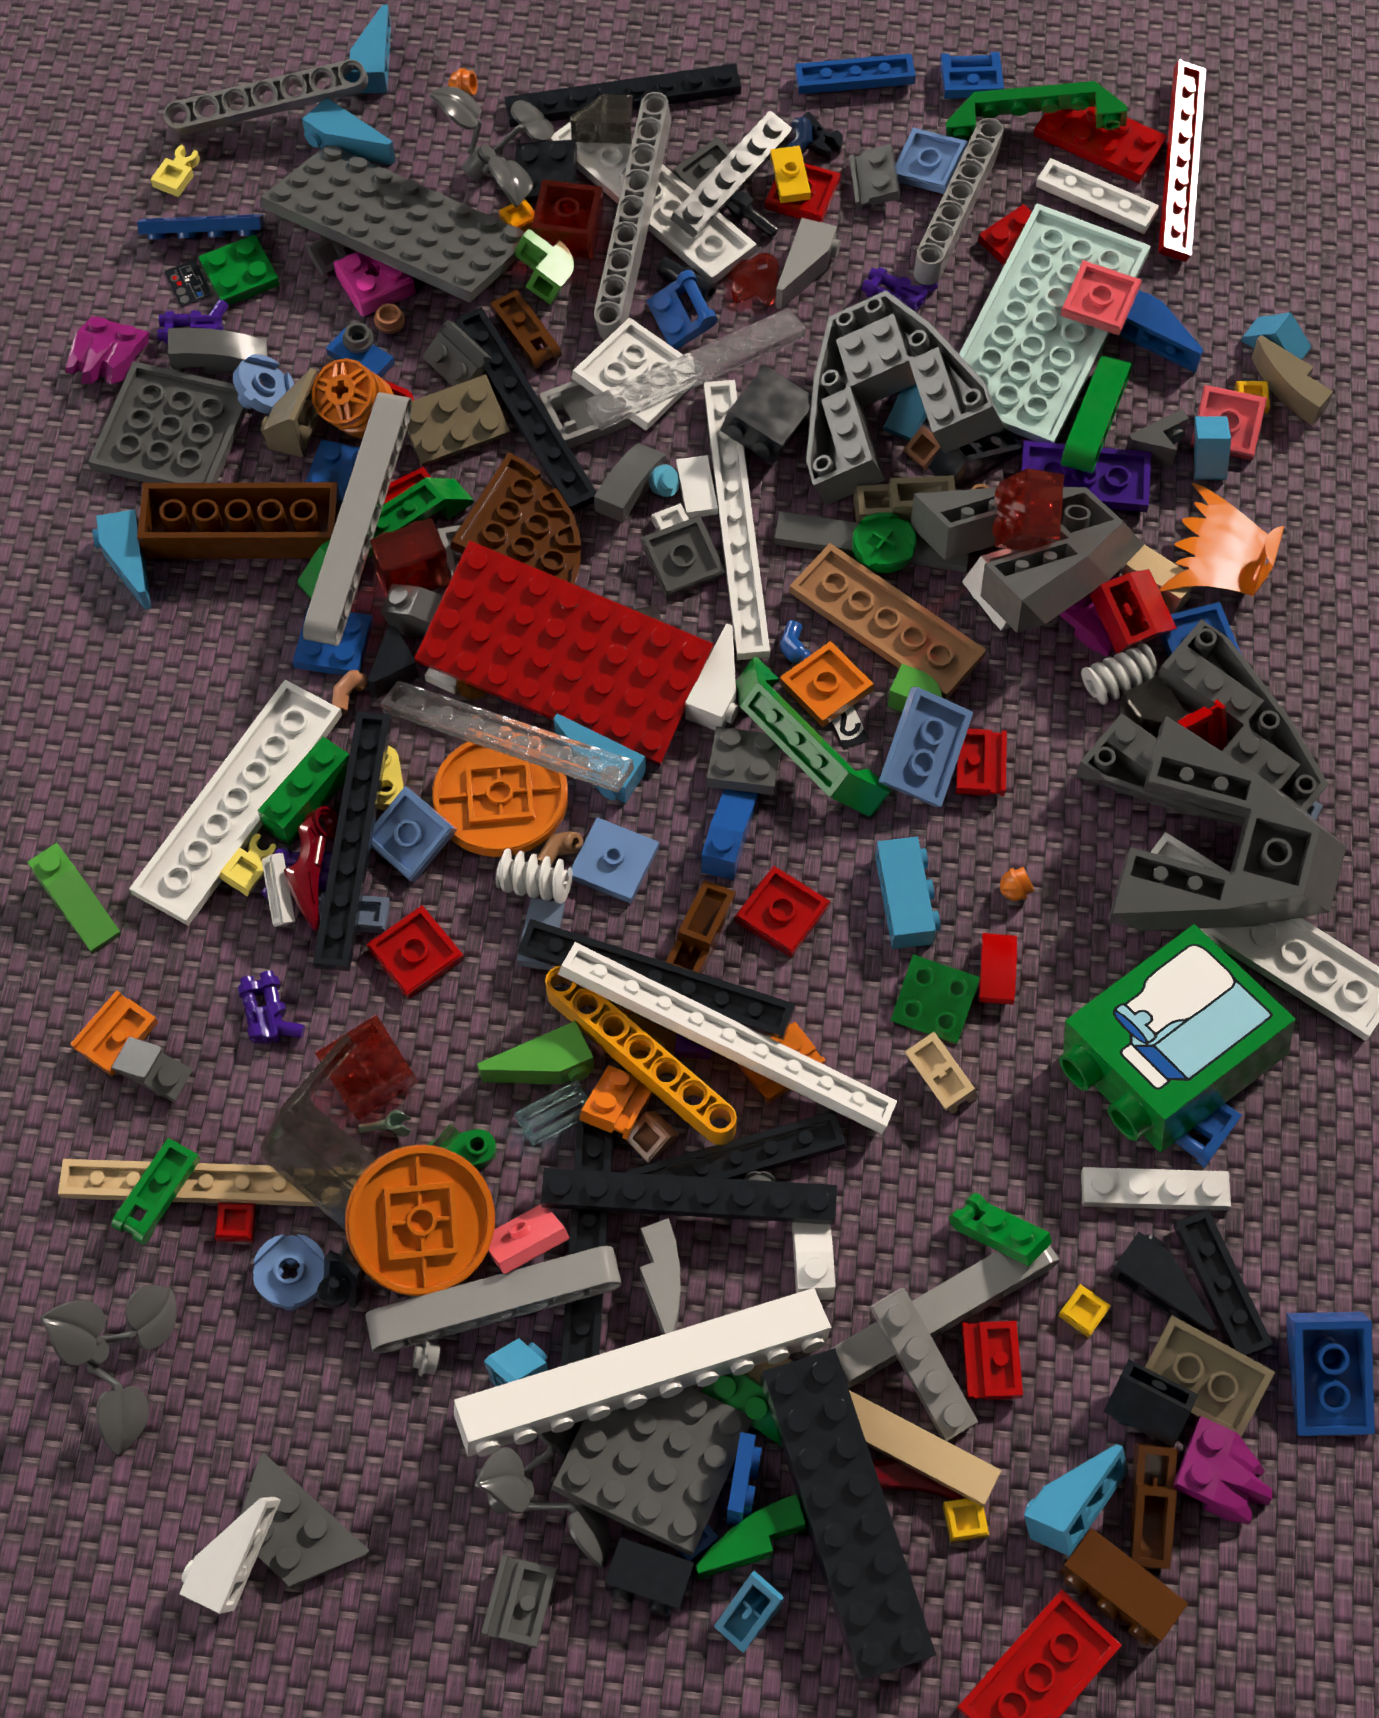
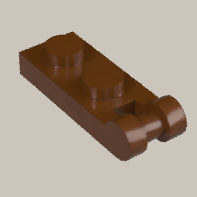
[490,290,562,370]

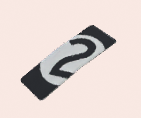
[832,706,868,748]

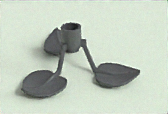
[428,87,554,208]
[40,1285,177,1455]
[475,1424,610,1569]

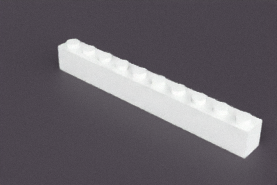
[454,1288,831,1457]

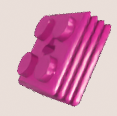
[333,252,416,317]

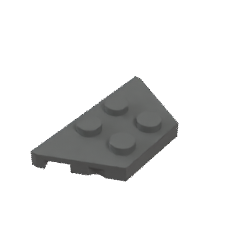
[240,1452,371,1589]

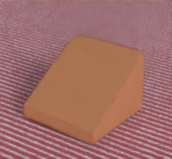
[902,425,940,470]
[624,1111,679,1163]

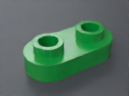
[428,1129,497,1169]

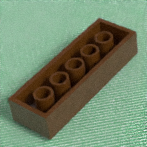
[137,482,342,559]

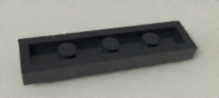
[1173,1209,1273,1357]

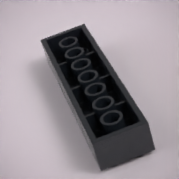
[760,1348,936,1682]

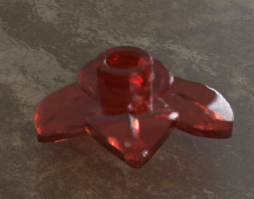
[725,253,779,307]

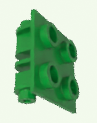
[890,954,980,1044]

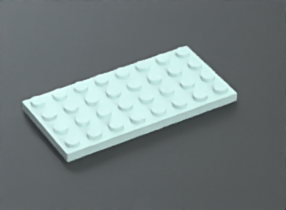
[959,203,1151,443]

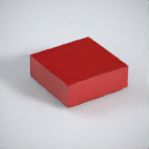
[215,1202,257,1242]

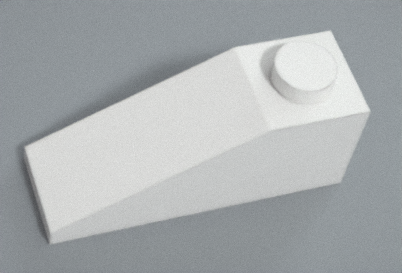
[685,623,739,730]
[792,1222,835,1300]
[179,1497,281,1614]

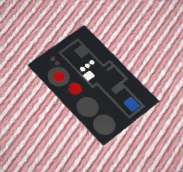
[164,260,212,307]

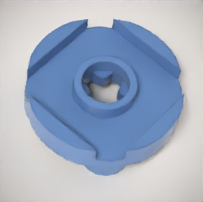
[233,354,294,414]
[253,1234,325,1311]

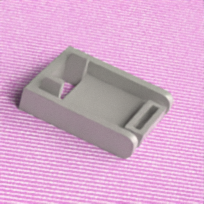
[539,381,633,448]

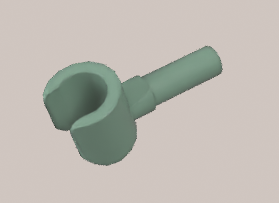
[359,1110,411,1137]

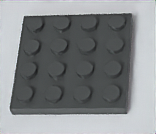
[88,361,247,483]
[551,1387,753,1557]

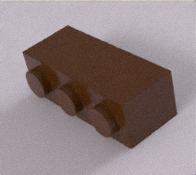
[1059,1528,1188,1647]

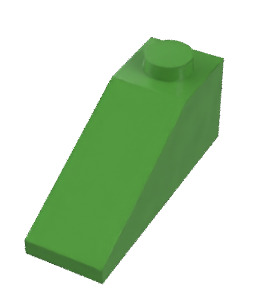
[27,843,121,954]
[477,1021,594,1084]

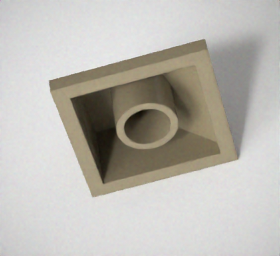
[261,368,321,457]

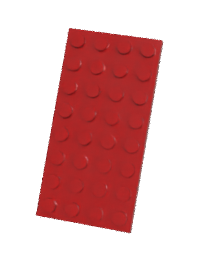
[414,540,714,766]

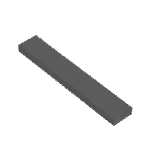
[774,511,969,572]

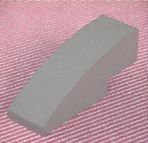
[640,1218,681,1335]

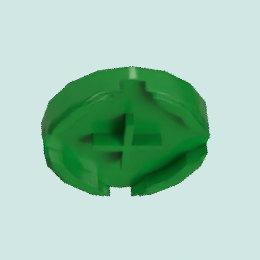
[852,512,916,573]

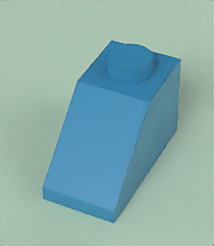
[484,1338,548,1386]

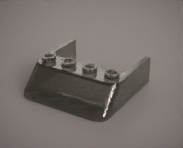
[260,1034,459,1230]

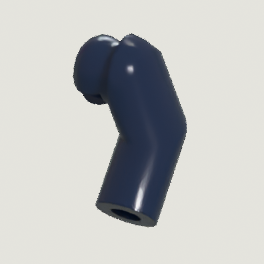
[784,116,813,152]

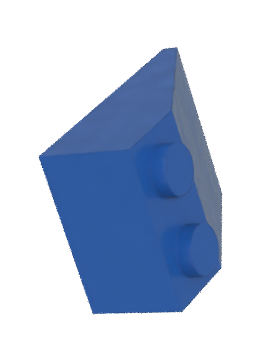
[1286,1312,1375,1436]

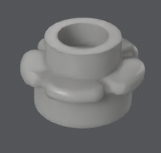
[412,1339,440,1377]

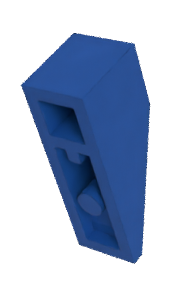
[1120,290,1204,373]
[701,789,759,880]

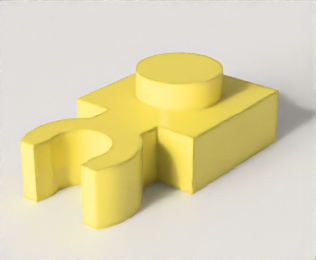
[151,145,200,197]
[219,834,276,896]

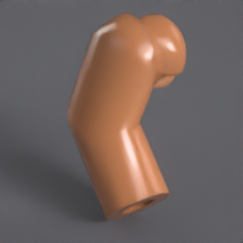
[332,670,368,715]

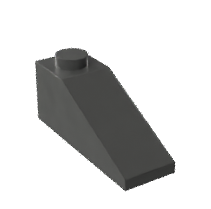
[380,584,443,637]

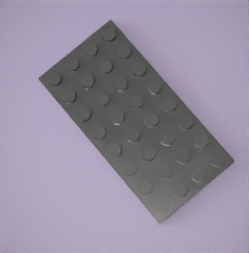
[260,145,525,303]

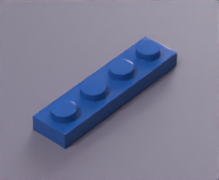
[795,53,916,94]
[137,214,264,239]

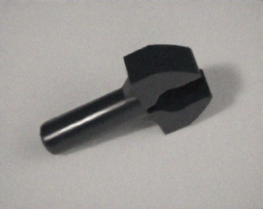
[803,112,843,159]
[726,191,778,238]

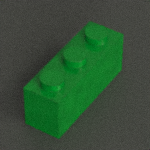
[257,737,349,846]

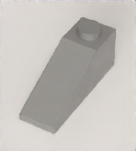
[776,218,841,309]

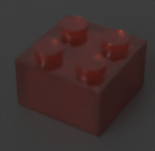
[531,179,604,259]
[992,468,1064,551]
[370,518,450,596]
[315,1014,419,1121]

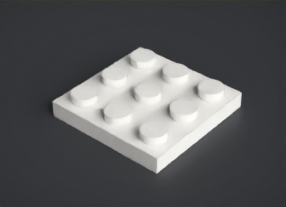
[571,317,703,431]

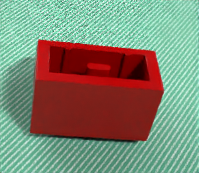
[1090,569,1177,654]

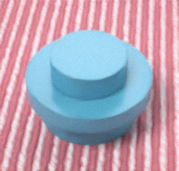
[649,464,680,497]

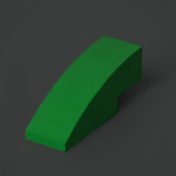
[696,1494,806,1580]

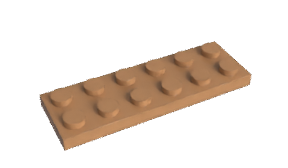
[789,543,986,700]

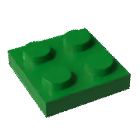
[198,234,280,306]

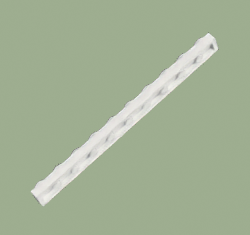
[704,380,770,660]
[558,942,897,1134]

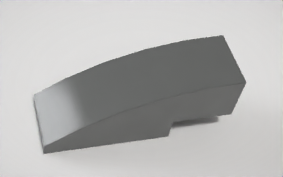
[168,328,268,374]
[594,443,666,523]

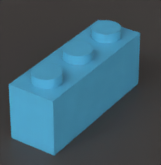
[875,836,940,949]

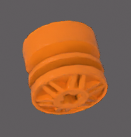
[312,358,394,439]

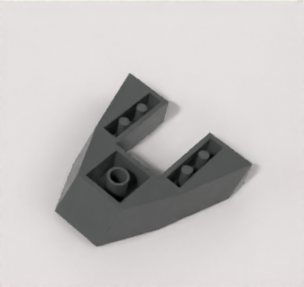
[806,290,1005,505]
[911,486,1144,633]
[1076,619,1329,826]
[1108,716,1347,931]

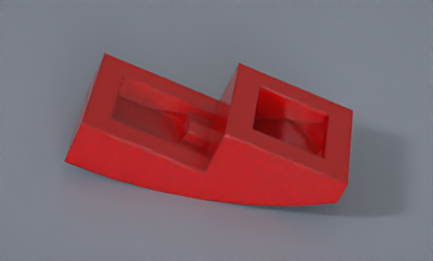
[979,933,1017,1005]

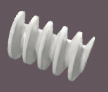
[1081,643,1157,705]
[496,848,573,904]

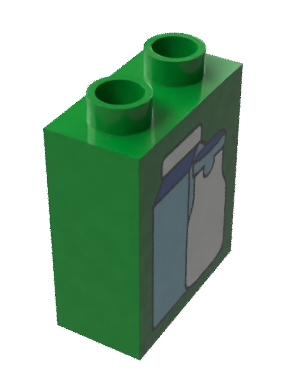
[1059,924,1296,1153]

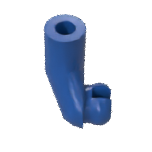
[779,620,810,664]

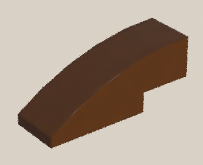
[666,880,736,974]
[1130,1442,1178,1570]

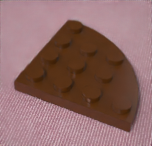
[450,452,581,585]

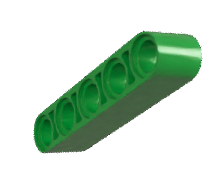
[1061,356,1132,474]

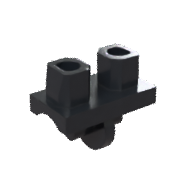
[317,1242,366,1308]

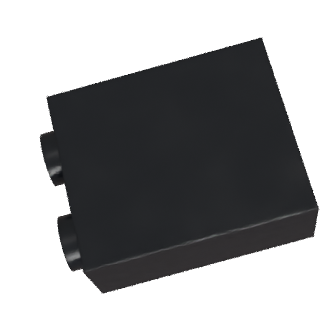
[720,365,812,464]

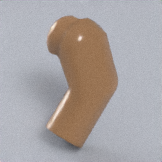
[537,832,583,866]

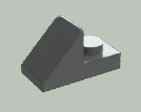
[1125,409,1189,467]
[111,1037,193,1102]

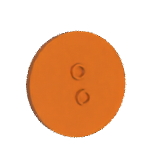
[432,733,568,857]
[345,1145,495,1296]

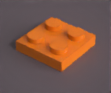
[780,641,874,728]

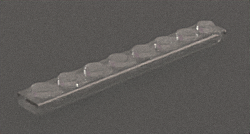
[583,308,806,430]
[381,680,634,793]

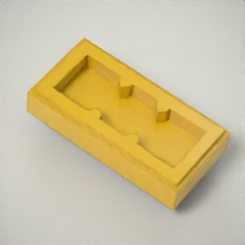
[770,146,811,203]

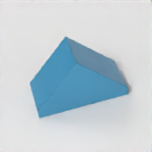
[1241,312,1312,360]
[1194,416,1231,480]
[714,1571,784,1653]

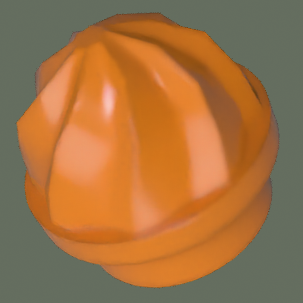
[448,68,478,95]
[1000,866,1035,901]

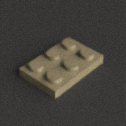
[406,374,510,467]
[1145,1316,1275,1437]

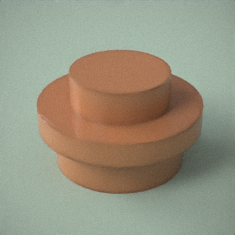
[374,304,405,334]

